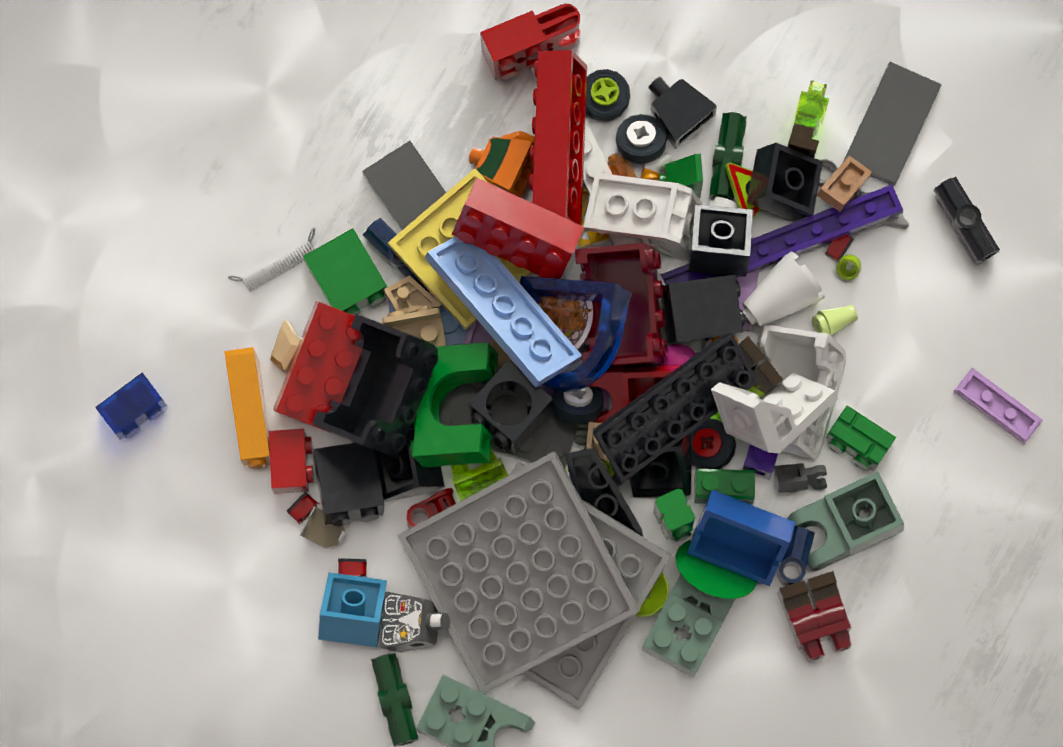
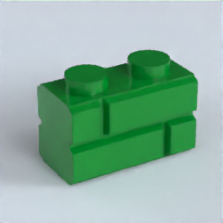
[826,405,896,470]
[694,469,755,505]
[653,489,695,542]

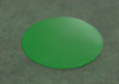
[675,540,757,599]

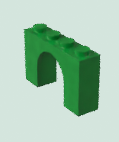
[410,342,499,467]

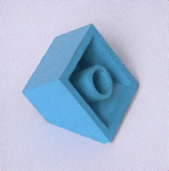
[318,573,387,647]

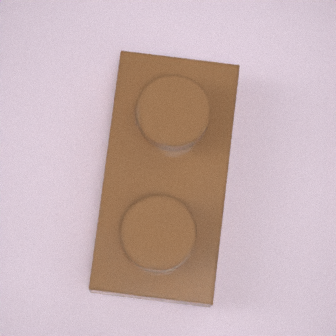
[817,156,872,212]

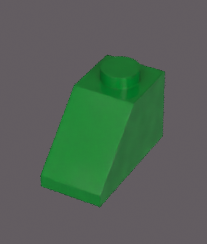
[659,154,703,198]

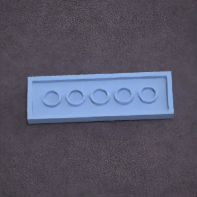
[425,236,582,387]

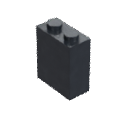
[662,275,745,343]
[313,442,385,526]

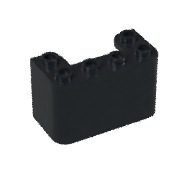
[312,314,439,455]

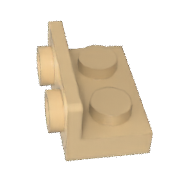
[382,306,446,347]

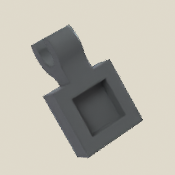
[774,463,827,492]

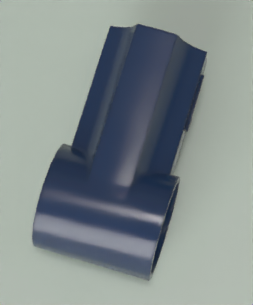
[777,526,815,586]

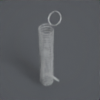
[228,228,315,292]

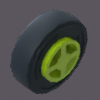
[586,69,631,121]

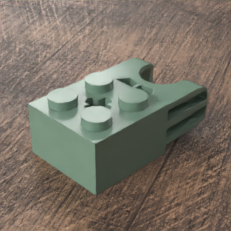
[787,471,904,571]
[642,574,735,678]
[416,675,535,747]

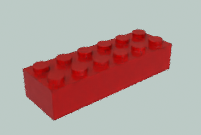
[529,50,587,226]

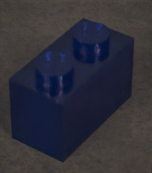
[95,372,167,440]

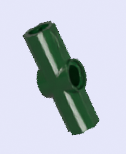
[709,112,747,201]
[371,653,419,747]

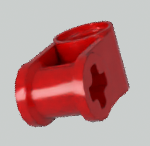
[406,488,456,529]

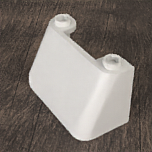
[756,324,846,459]

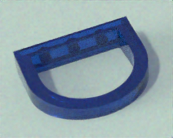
[520,276,632,392]

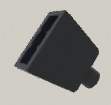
[648,77,717,149]

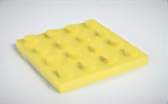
[388,169,533,330]

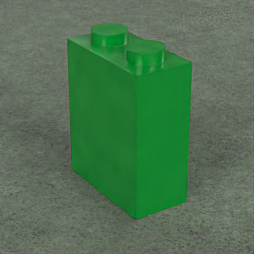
[303,228,387,316]

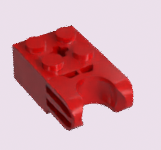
[480,3,580,81]
[583,365,681,425]

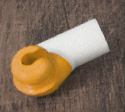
[640,152,673,181]

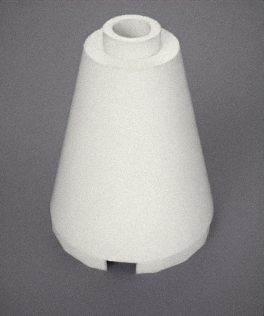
[742,251,825,327]

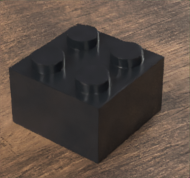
[747,142,823,221]

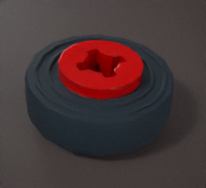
[689,419,736,469]

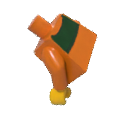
[469,131,535,198]

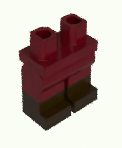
[777,571,851,662]

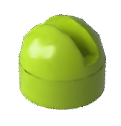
[837,254,861,280]

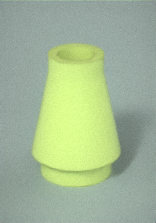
[812,305,858,336]

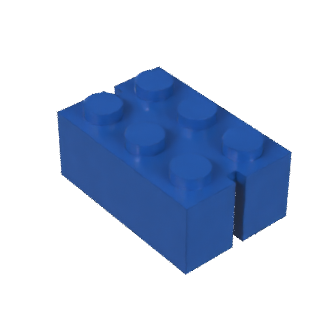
[687,490,795,586]

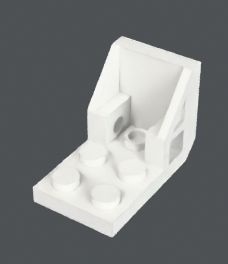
[583,173,703,261]
[711,373,838,453]

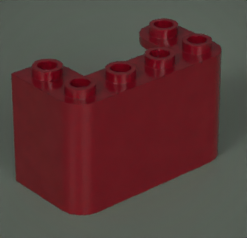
[575,243,668,369]

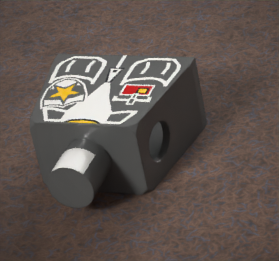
[380,592,450,652]

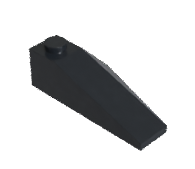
[565,448,644,537]

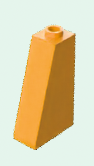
[224,347,270,469]

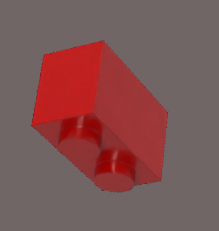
[269,428,314,494]

